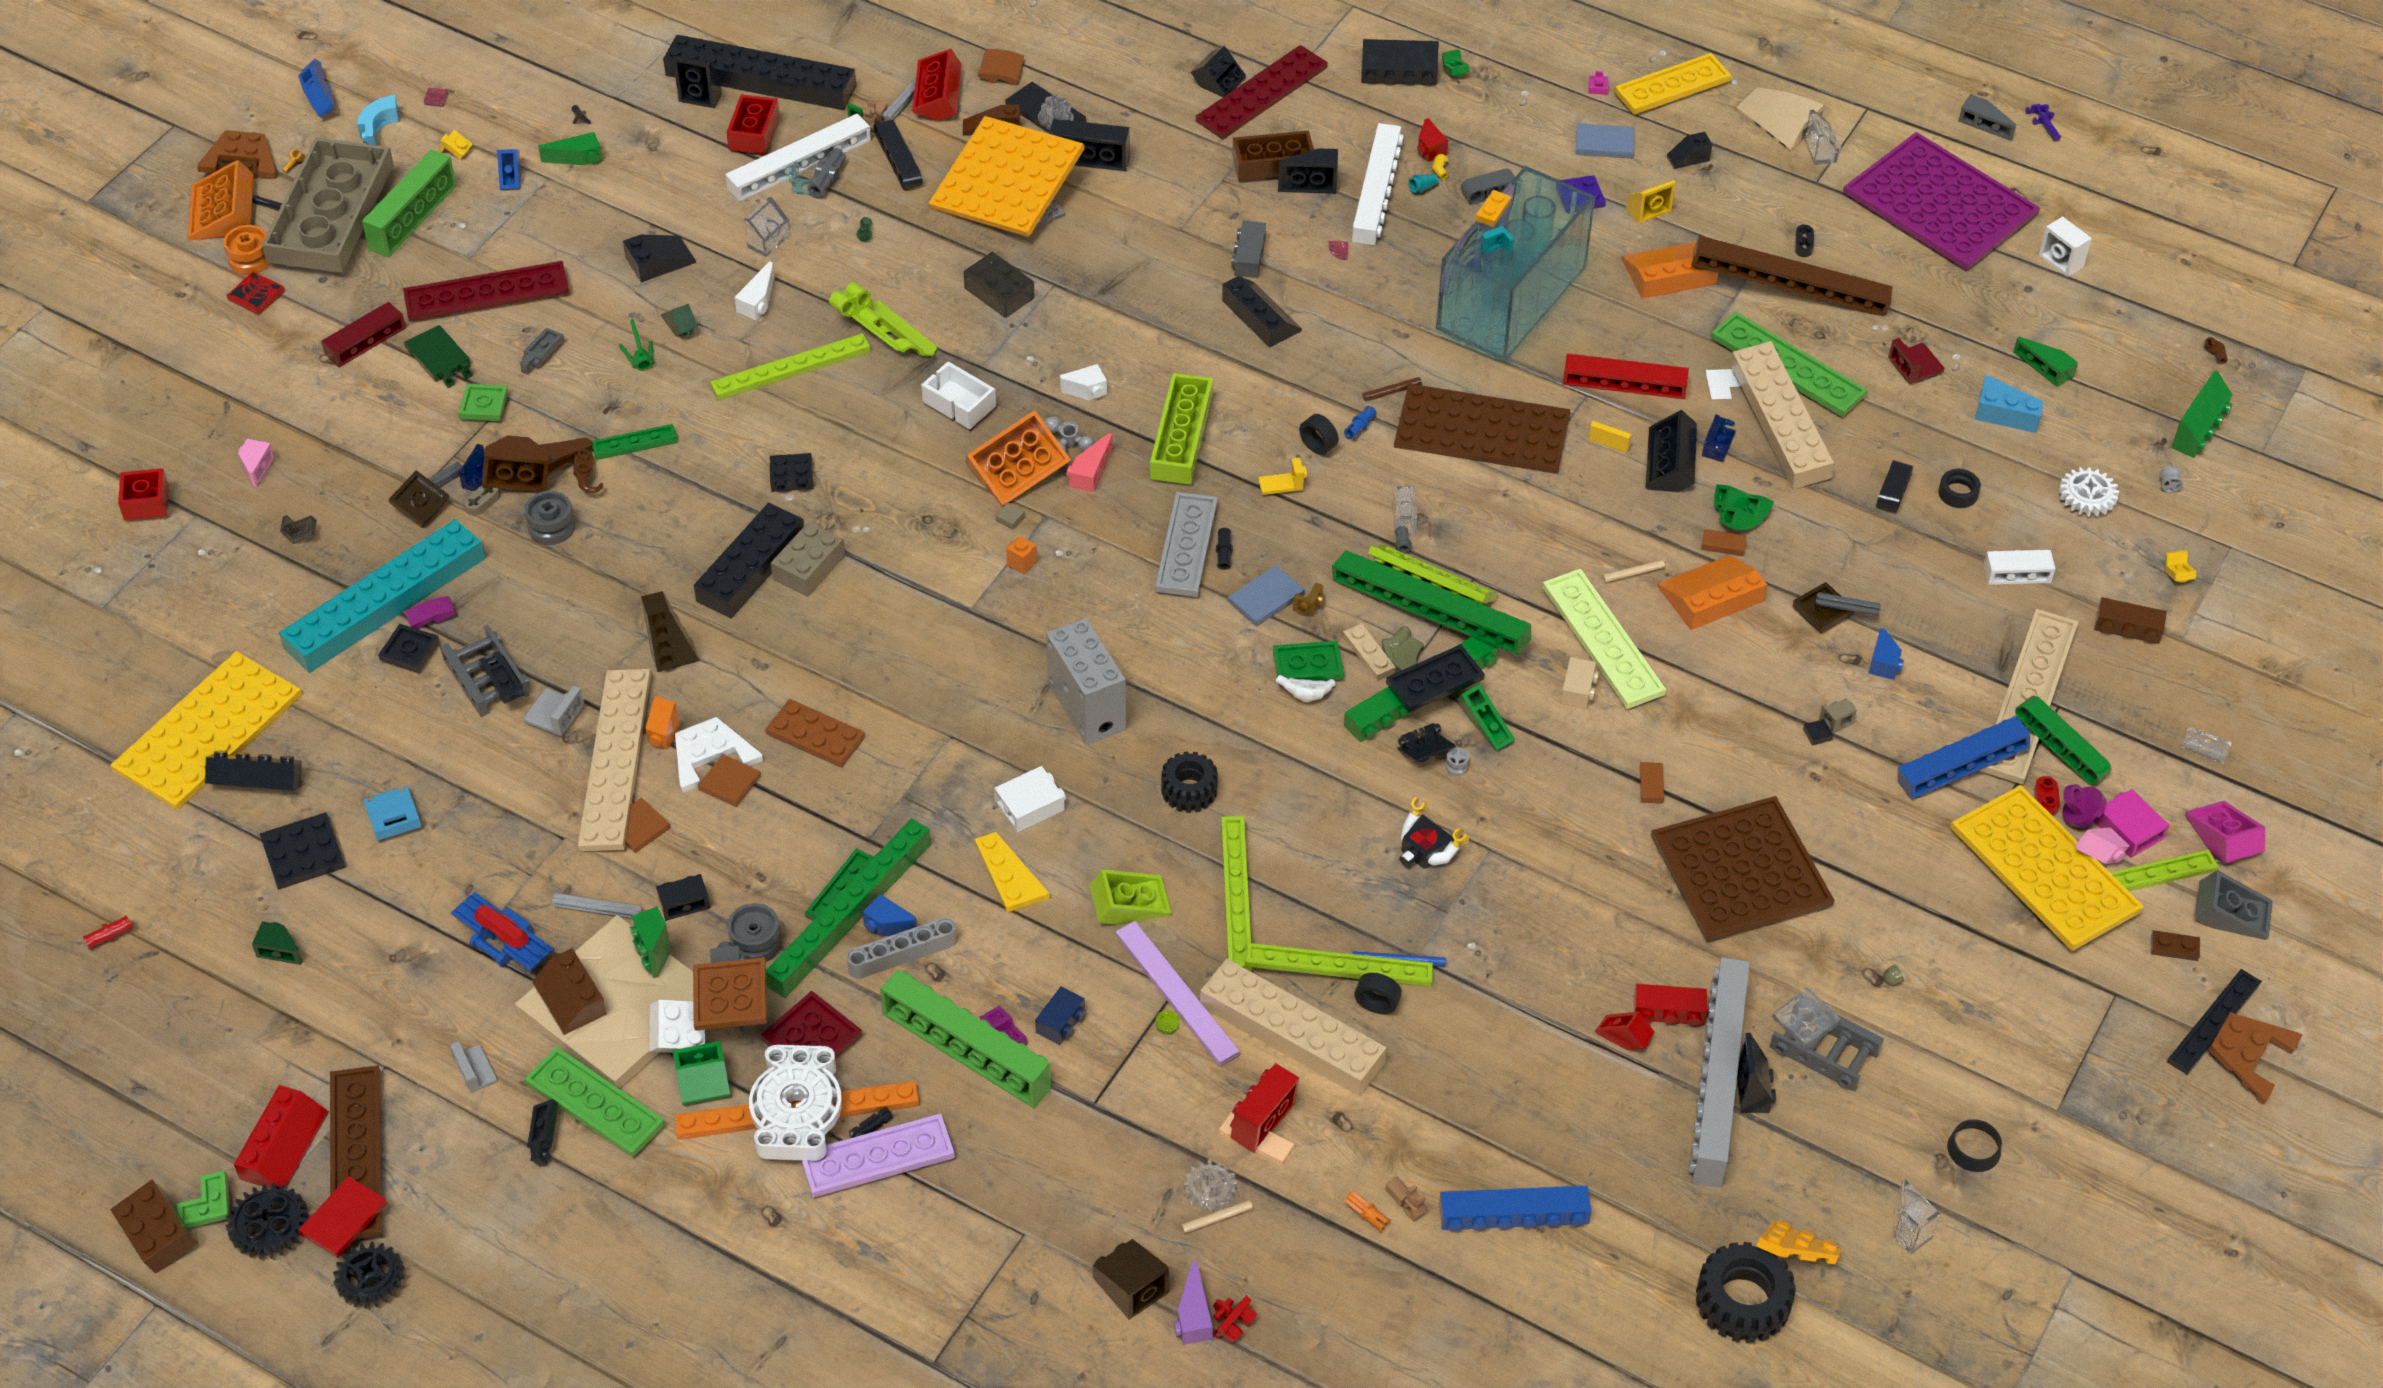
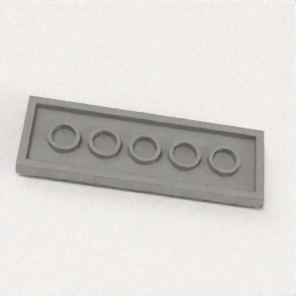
[1155,492,1218,597]

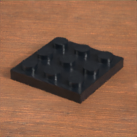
[259,812,346,890]

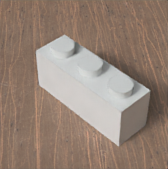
[1983,550,2055,585]

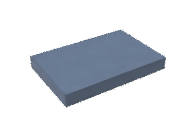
[1575,123,1634,158]
[1228,565,1305,626]

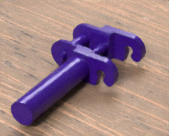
[2025,104,2061,141]

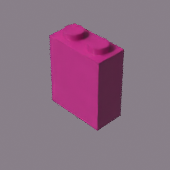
[2094,789,2169,858]

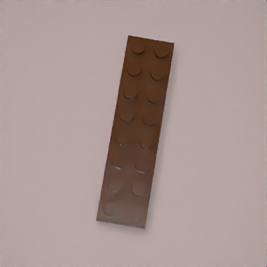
[330,1065,383,1240]

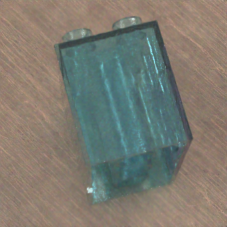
[1436,166,1595,361]

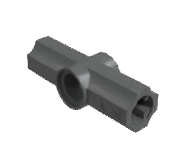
[807,148,846,198]

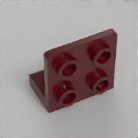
[1888,338,1945,384]

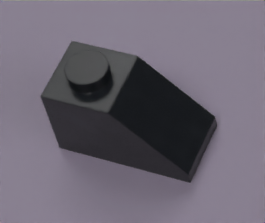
[1667,132,1712,169]

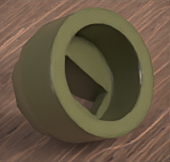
[1883,964,1904,985]

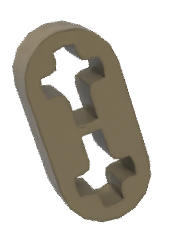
[464,485,500,516]

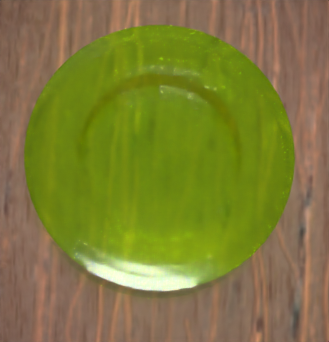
[1156,1010,1180,1035]

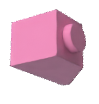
[238,438,274,487]
[2075,828,2130,864]

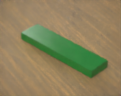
[592,424,678,460]
[805,848,873,921]

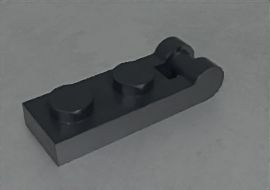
[478,651,524,704]

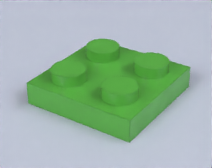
[458,384,508,421]

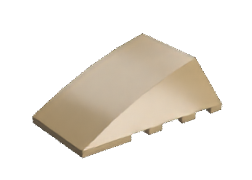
[1736,87,1831,152]

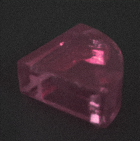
[1329,241,1348,261]

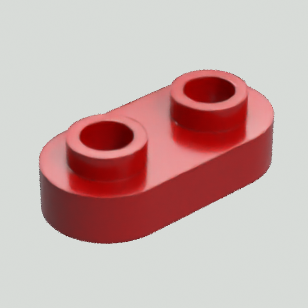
[2034,776,2060,816]

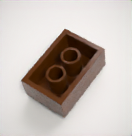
[110,1179,197,1274]

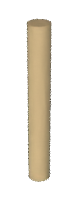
[1602,560,1665,583]
[1181,1200,1253,1234]

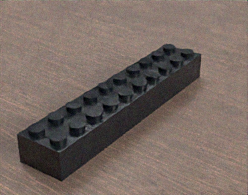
[663,34,856,110]

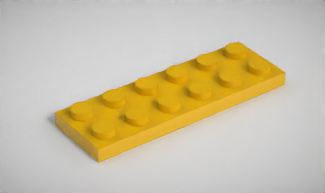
[1614,53,1731,115]

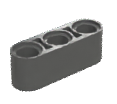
[1461,168,1520,204]

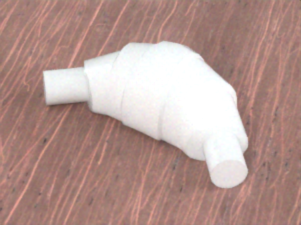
[1276,675,1335,703]

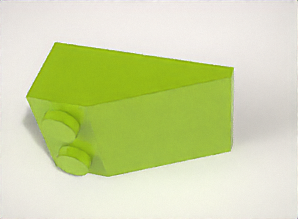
[1089,869,1171,925]

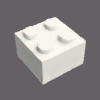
[2039,217,2092,277]
[649,1000,705,1053]

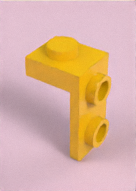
[1258,458,1307,495]

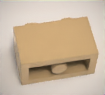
[1561,657,1599,709]

